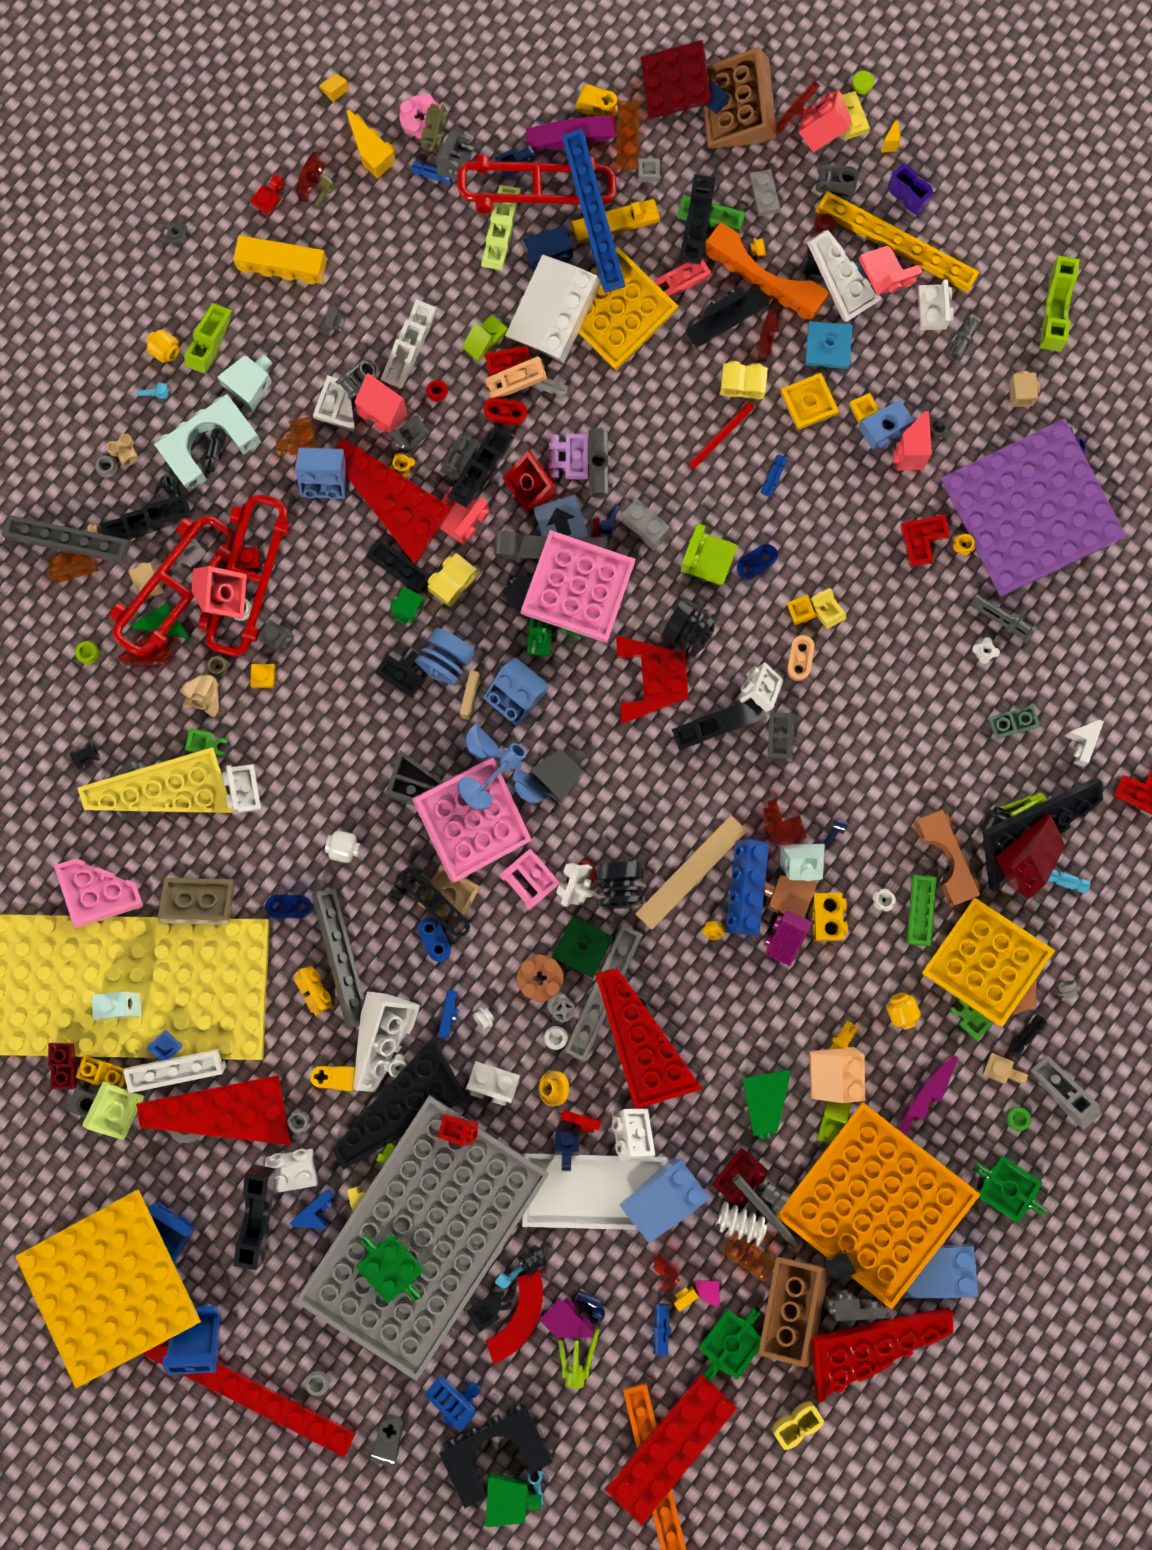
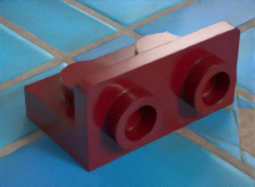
[711,1148,768,1207]

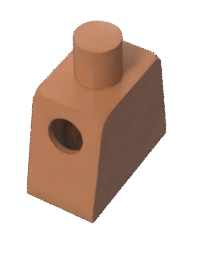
[764,875,817,918]

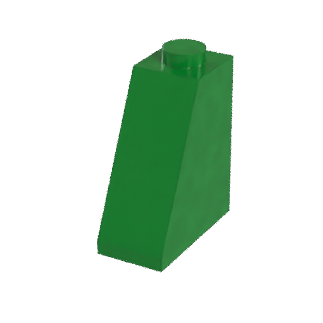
[741,1070,790,1139]

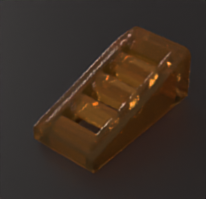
[723,1233,775,1282]

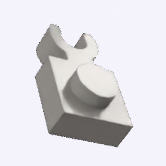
[171,538,207,576]

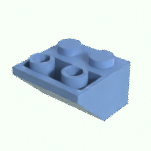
[295,448,346,499]
[483,658,550,727]

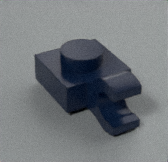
[495,146,535,179]
[555,1129,579,1171]

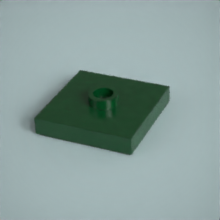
[552,916,614,979]

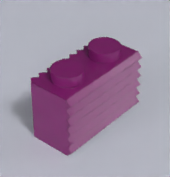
[764,910,811,966]

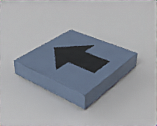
[533,495,589,537]

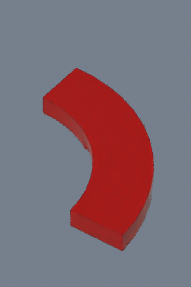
[486,1269,543,1364]

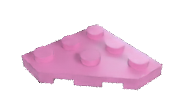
[54,858,143,929]

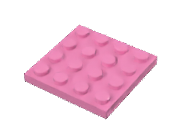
[521,530,636,643]
[412,758,532,883]

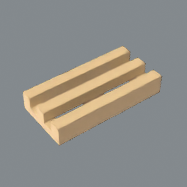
[460,670,480,720]

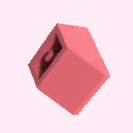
[799,89,851,153]

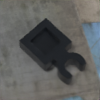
[467,1291,512,1332]

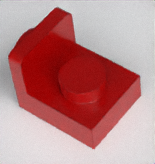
[437,1114,479,1146]

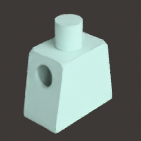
[218,354,272,411]
[780,844,825,881]
[92,992,142,1021]

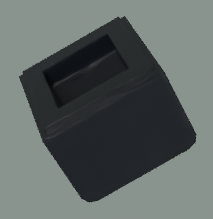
[824,1250,857,1283]

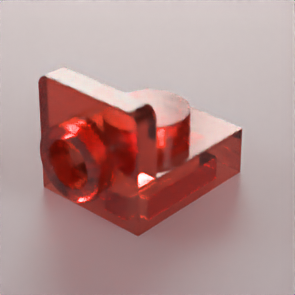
[652,1252,680,1292]

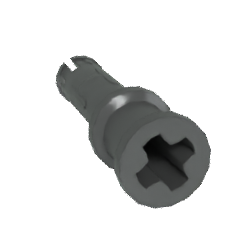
[969,593,1037,644]

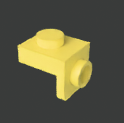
[811,588,846,629]

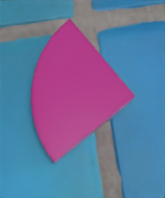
[695,1280,719,1306]

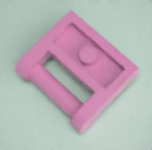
[499,848,560,911]

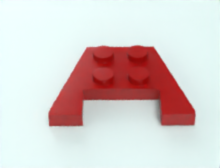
[616,636,688,724]

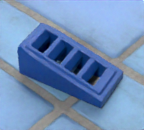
[425,1376,477,1431]

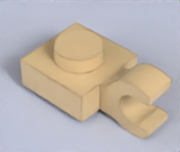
[982,1053,1028,1084]

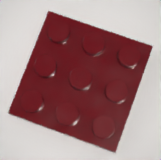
[640,40,712,119]

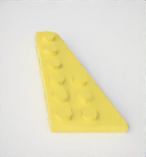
[77,747,233,813]

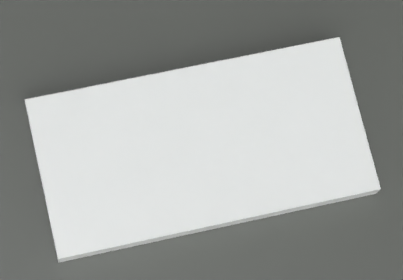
[522,1153,667,1230]

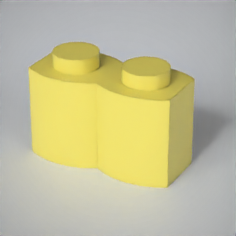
[720,361,768,399]
[428,553,478,607]
[771,1401,824,1450]

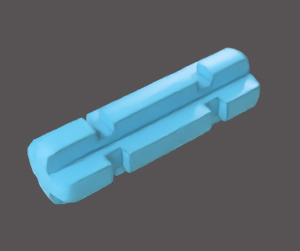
[1048,870,1090,893]

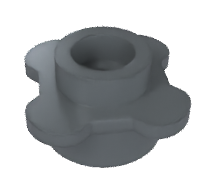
[165,223,188,245]
[930,417,950,441]

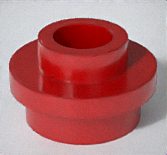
[426,380,448,402]

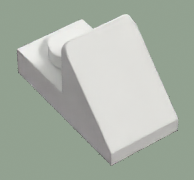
[1065,720,1104,767]

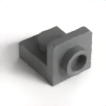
[257,620,294,654]

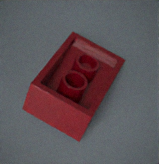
[996,813,1066,899]

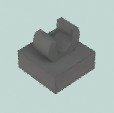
[319,306,346,335]

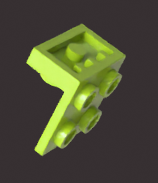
[680,523,737,586]

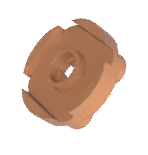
[517,955,563,1002]

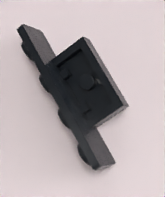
[685,287,769,348]

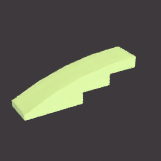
[481,185,521,270]

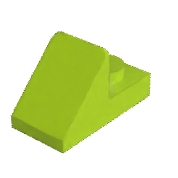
[462,315,508,362]
[817,1101,852,1144]

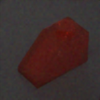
[118,629,175,669]

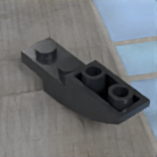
[671,699,766,751]

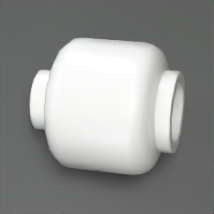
[325,831,361,863]

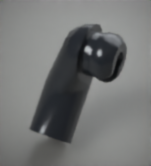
[160,474,180,499]

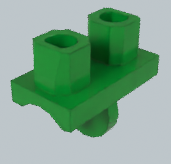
[527,617,553,656]

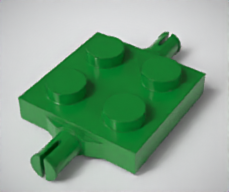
[972,1155,1047,1223]
[355,1233,425,1304]
[698,1308,761,1381]

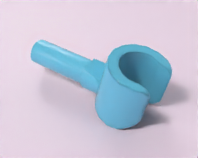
[137,382,170,399]
[495,1265,524,1288]
[527,1470,544,1505]

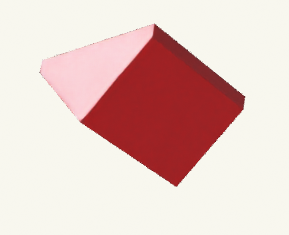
[503,450,555,513]

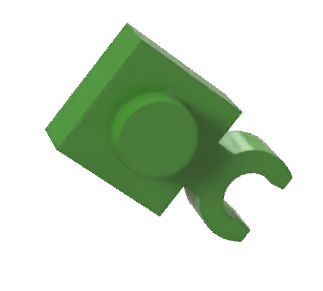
[185,728,228,755]
[949,1000,993,1041]

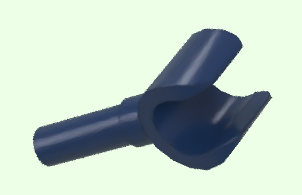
[601,505,620,534]
[822,819,848,847]

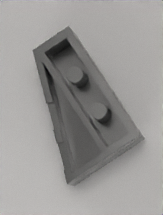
[385,750,443,806]

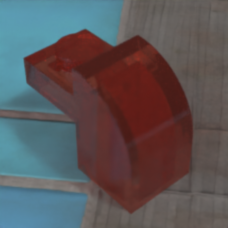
[762,799,807,845]

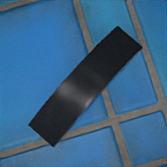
[679,174,716,265]

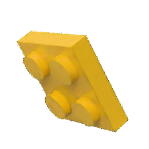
[780,373,839,431]

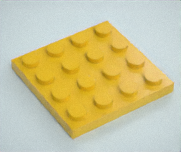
[578,246,679,371]
[922,898,1055,1028]

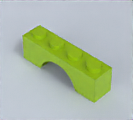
[1039,256,1080,352]

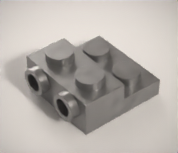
[825,1290,886,1321]

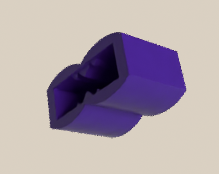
[887,164,934,215]

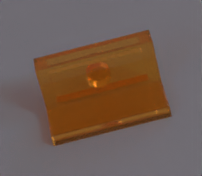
[47,552,99,584]

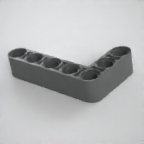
[494,531,607,560]

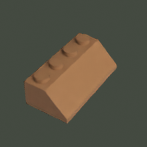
[758,1257,829,1367]

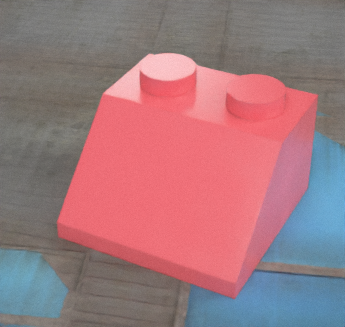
[355,373,408,434]
[892,412,932,471]

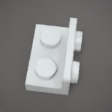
[917,280,954,330]
[739,662,783,712]
[466,1061,520,1106]
[612,1109,655,1162]

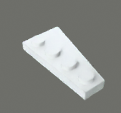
[807,230,882,321]

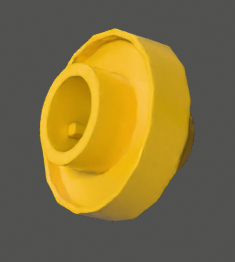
[539,1071,569,1106]

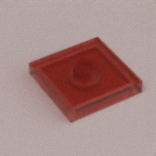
[776,81,820,133]

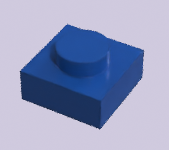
[147,1030,182,1061]

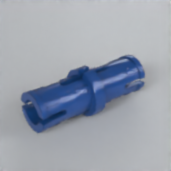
[652,1303,671,1356]

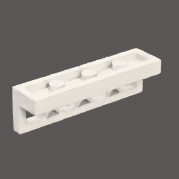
[123,1049,226,1093]

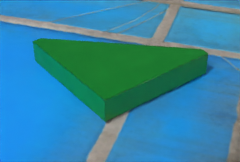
[132,603,190,640]

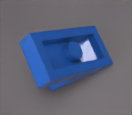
[290,1189,335,1229]

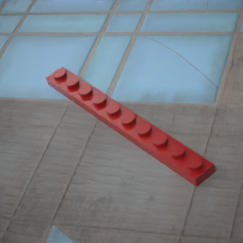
[142,1339,356,1457]

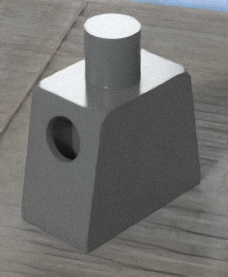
[531,747,587,804]

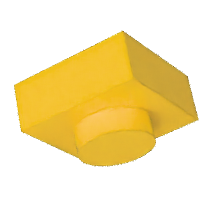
[849,393,879,424]
[787,595,816,625]
[250,664,275,688]
[673,1287,699,1312]

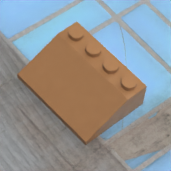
[704,47,777,148]

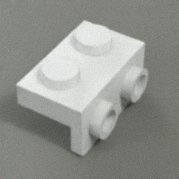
[222,764,261,814]
[265,1149,318,1193]

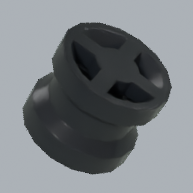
[518,1245,547,1276]

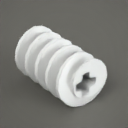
[715,1201,768,1247]

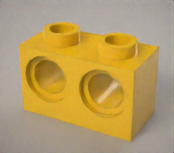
[811,893,848,942]

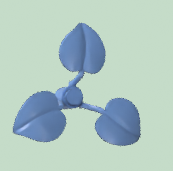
[457,723,553,810]

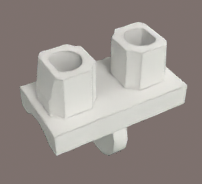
[556,863,595,907]

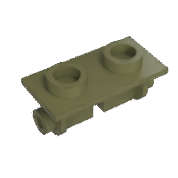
[420,104,449,154]

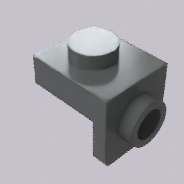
[390,415,430,450]

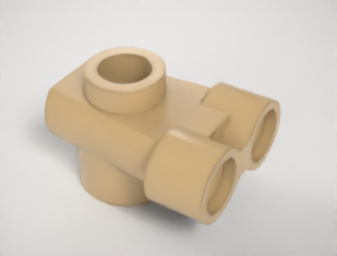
[106,434,139,467]

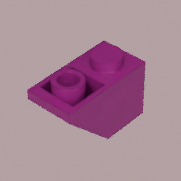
[539,1296,594,1338]

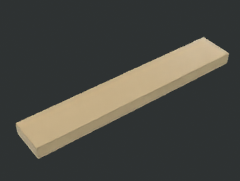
[635,815,747,930]

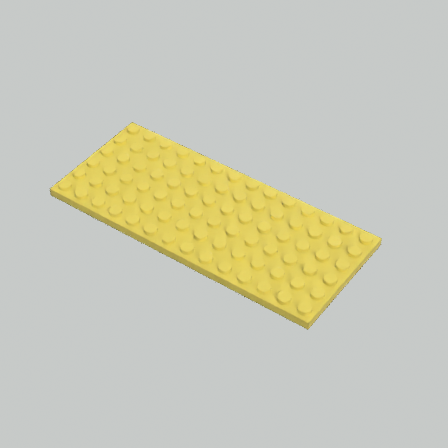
[0,915,270,1060]

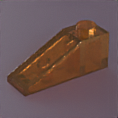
[616,100,640,170]

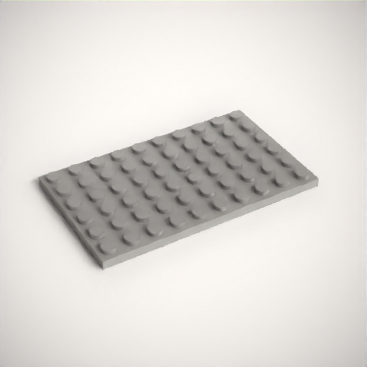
[295,1095,549,1381]

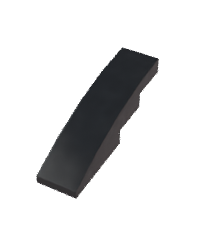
[447,426,515,509]
[100,495,192,540]

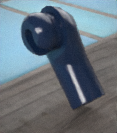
[576,1291,605,1324]

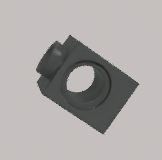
[66,1088,97,1118]

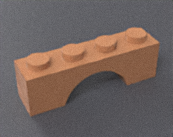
[913,809,980,907]

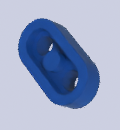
[418,917,451,962]

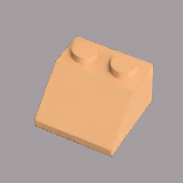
[809,1047,865,1103]

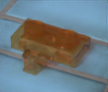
[276,417,317,458]

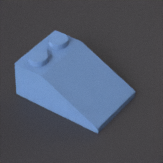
[619,1158,710,1243]
[901,1244,979,1298]

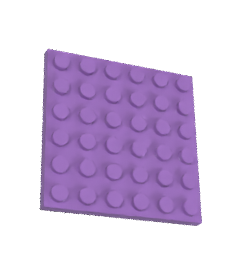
[941,418,1126,597]

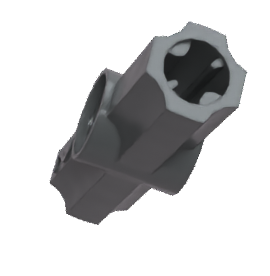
[588,428,608,498]

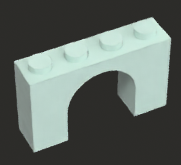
[154,394,262,492]

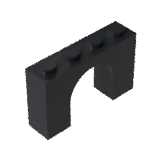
[439,1403,553,1508]

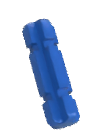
[411,161,452,184]
[761,455,787,497]
[443,1382,481,1427]

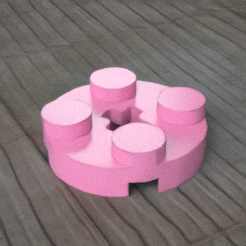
[399,94,441,139]

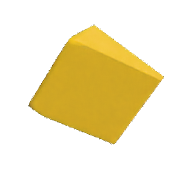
[319,73,349,102]
[881,121,901,152]

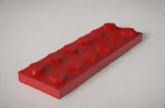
[604,1373,737,1526]

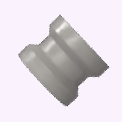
[547,993,575,1022]

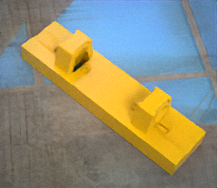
[571,199,660,245]

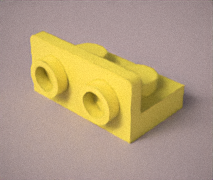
[833,91,870,140]

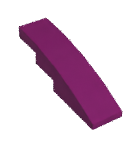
[526,116,616,152]
[896,1055,958,1136]

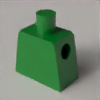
[485,1472,542,1527]

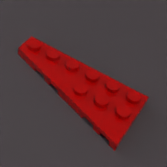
[336,438,452,565]
[595,967,703,1109]
[136,1075,291,1145]
[812,1307,954,1404]

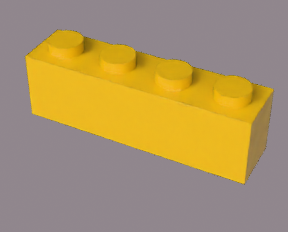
[233,235,327,284]

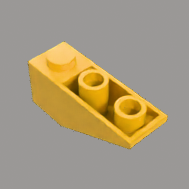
[346,109,396,179]

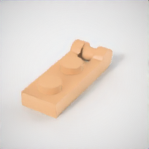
[485,356,547,399]

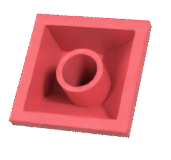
[192,566,247,619]

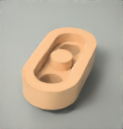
[787,635,814,681]

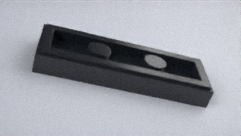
[366,538,431,595]

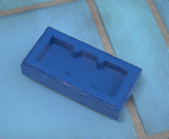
[439,990,459,1038]

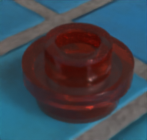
[814,214,836,234]

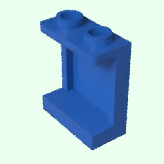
[148,1202,197,1263]
[163,1304,221,1375]

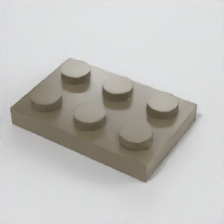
[158,878,235,925]

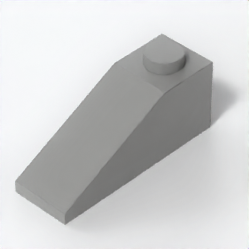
[1030,1055,1101,1130]

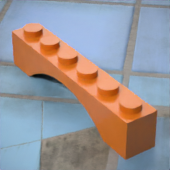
[704,222,830,321]

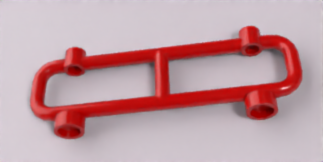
[457,155,617,214]
[198,494,291,657]
[109,516,235,656]

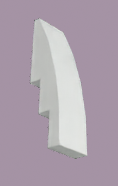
[381,299,438,389]

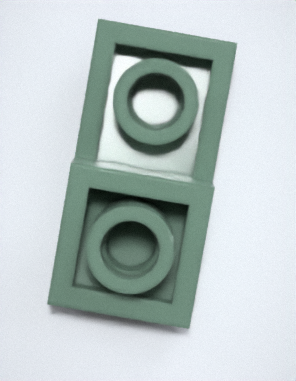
[989,705,1040,739]

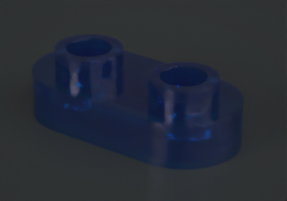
[736,544,778,580]
[265,895,313,919]

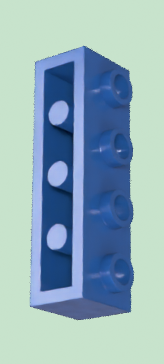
[725,839,769,936]

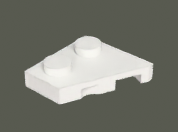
[313,375,355,432]

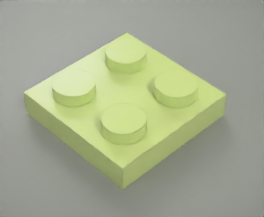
[82,1081,145,1140]

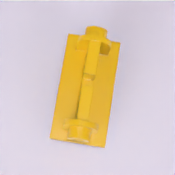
[294,966,334,1016]

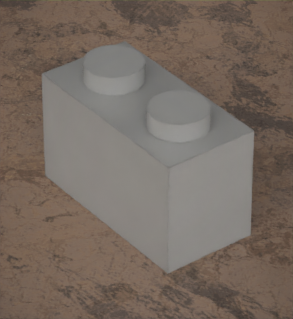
[621,498,670,551]

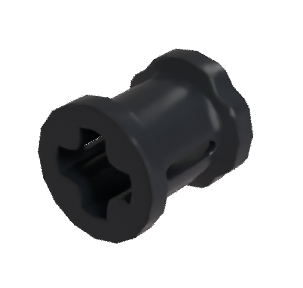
[70,742,101,770]

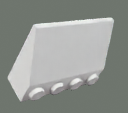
[505,255,601,363]

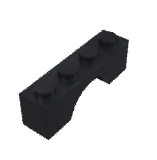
[233,1164,276,1270]

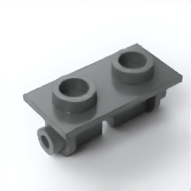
[440,432,480,480]

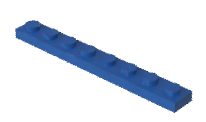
[562,129,626,293]

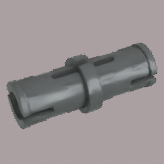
[949,317,980,361]

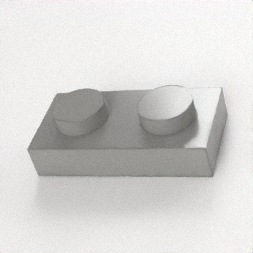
[749,169,780,216]

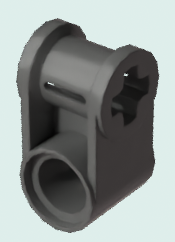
[815,164,858,195]
[336,359,378,399]
[370,1414,403,1467]

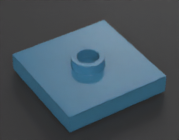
[805,321,853,369]

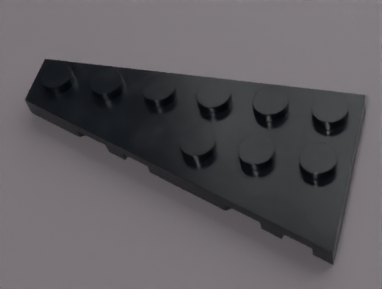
[982,777,1103,892]
[332,1036,468,1170]

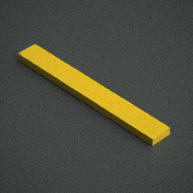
[816,191,979,293]

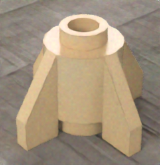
[180,674,219,717]

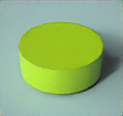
[852,71,874,94]
[75,641,99,665]

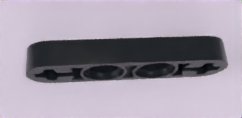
[400,867,471,938]

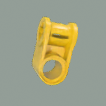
[575,84,618,118]
[310,1066,355,1091]

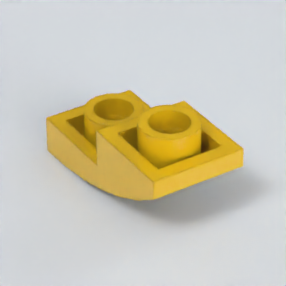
[76,1055,127,1089]

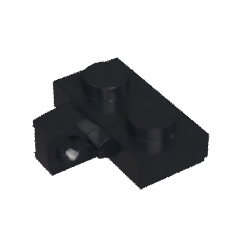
[375,650,426,699]

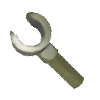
[314,176,335,207]

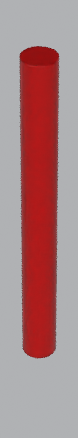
[688,402,754,470]

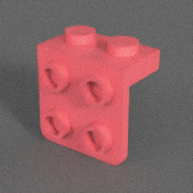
[859,246,923,295]
[440,486,490,545]

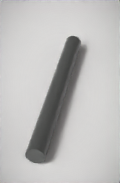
[732,1174,800,1249]

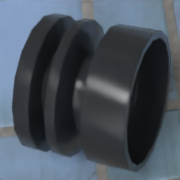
[661,597,718,658]
[595,862,646,909]

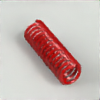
[593,516,601,538]

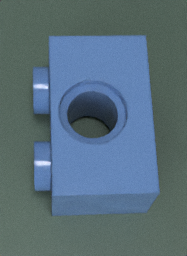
[859,400,914,450]

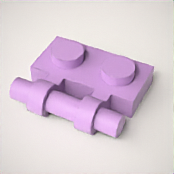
[548,434,588,480]

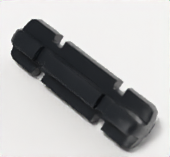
[203,428,225,472]
[1009,1014,1047,1055]

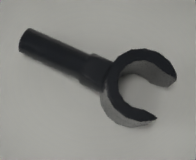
[389,876,416,901]

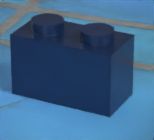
[523,225,573,272]

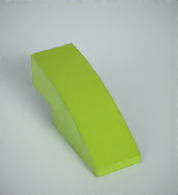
[184,303,232,374]

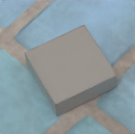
[638,158,660,182]

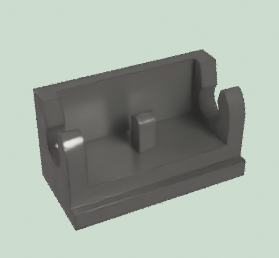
[437,129,473,180]
[768,713,795,763]

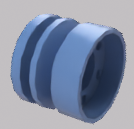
[415,628,476,686]

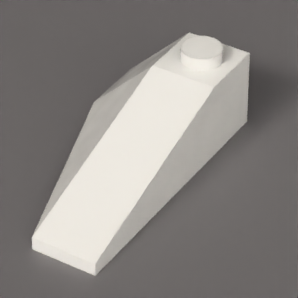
[353,992,420,1092]

